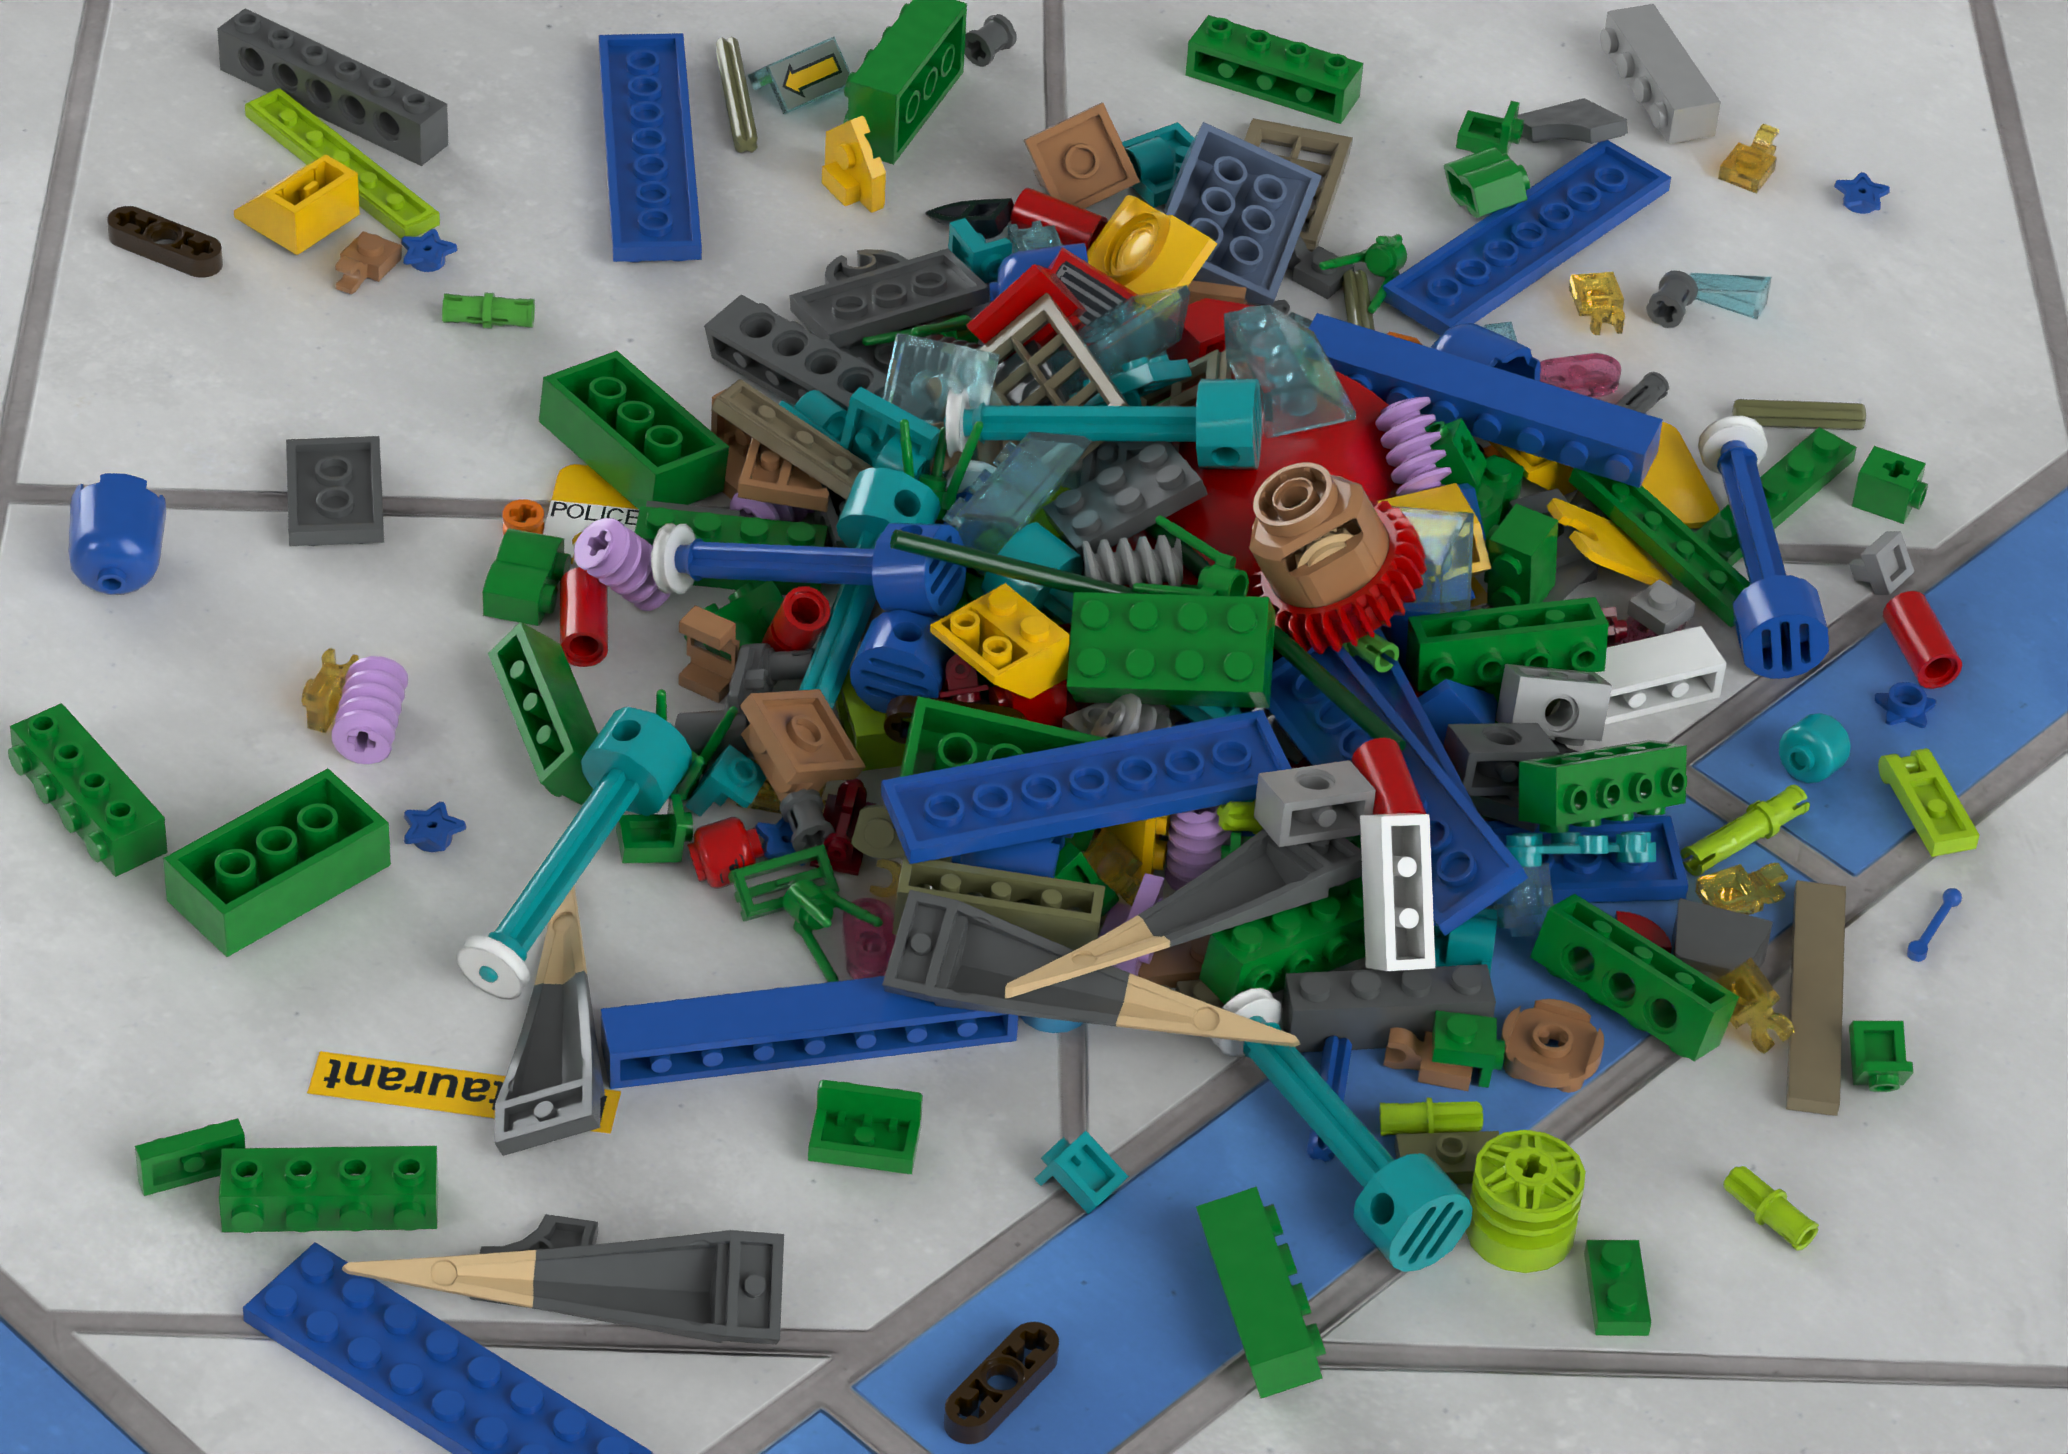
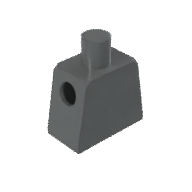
[1671,898,1773,1006]

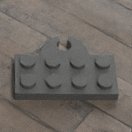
[789,248,990,348]

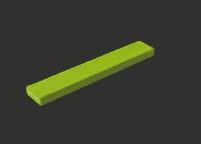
[245,88,440,239]

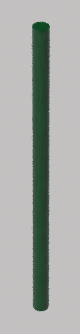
[1144,523,1406,752]
[890,529,1148,594]

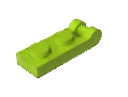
[1878,748,1980,857]

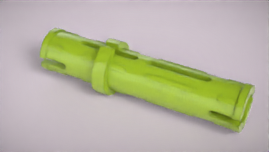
[1680,784,1810,876]

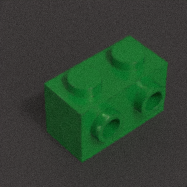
[1484,503,1558,607]

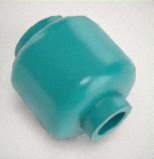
[1778,713,1851,784]

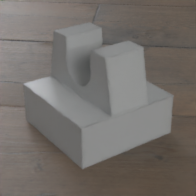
[1849,531,1914,595]

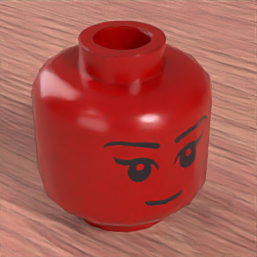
[687,817,764,889]

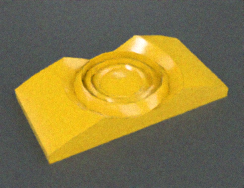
[1087,195,1217,318]

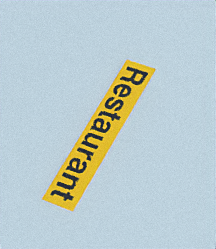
[307,1051,621,1134]

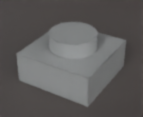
[1627,579,1696,635]

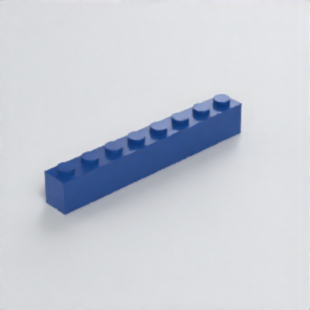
[1296,313,1663,488]
[601,976,1019,1089]

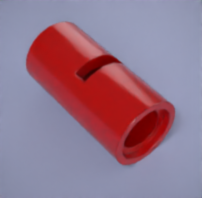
[1011,188,1108,251]
[560,567,608,667]
[762,586,830,652]
[1883,591,1962,689]
[1352,738,1426,815]

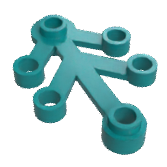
[1505,832,1656,867]

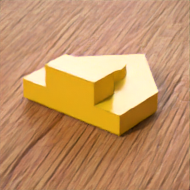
[822,116,886,213]

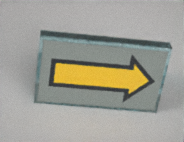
[748,37,850,115]

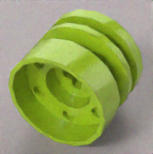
[1465,1130,1586,1273]

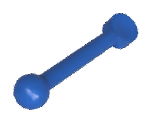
[1907,888,1962,962]

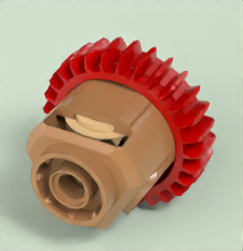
[1249,462,1427,655]

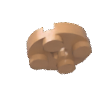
[1501,999,1604,1093]

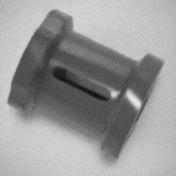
[965,14,1017,67]
[1646,271,1698,328]
[779,789,836,852]

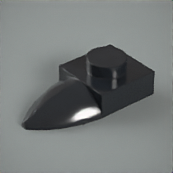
[925,198,1014,239]

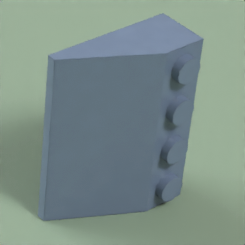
[1163,122,1322,305]

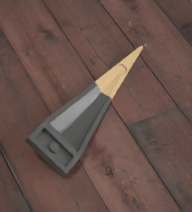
[1005,829,1362,998]
[494,886,605,1156]
[882,890,1300,1047]
[342,1230,784,1345]

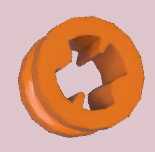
[502,499,544,535]

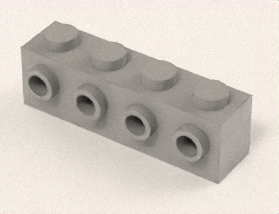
[1600,4,1721,144]

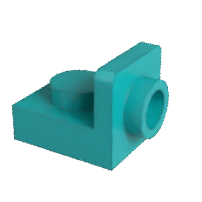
[948,218,1013,284]
[685,744,766,817]
[1034,1131,1129,1215]

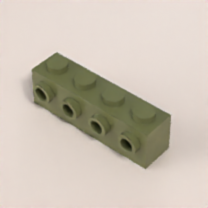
[892,855,1105,950]

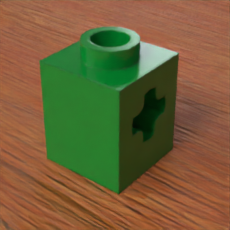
[1425,418,1487,488]
[1852,446,1928,524]

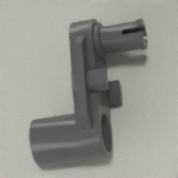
[675,643,815,760]

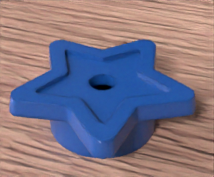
[1834,172,1890,214]
[401,229,458,272]
[1875,682,1936,728]
[404,802,467,852]
[754,817,806,866]

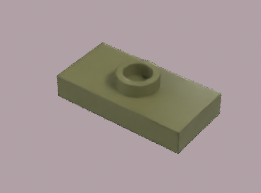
[1394,1131,1499,1184]

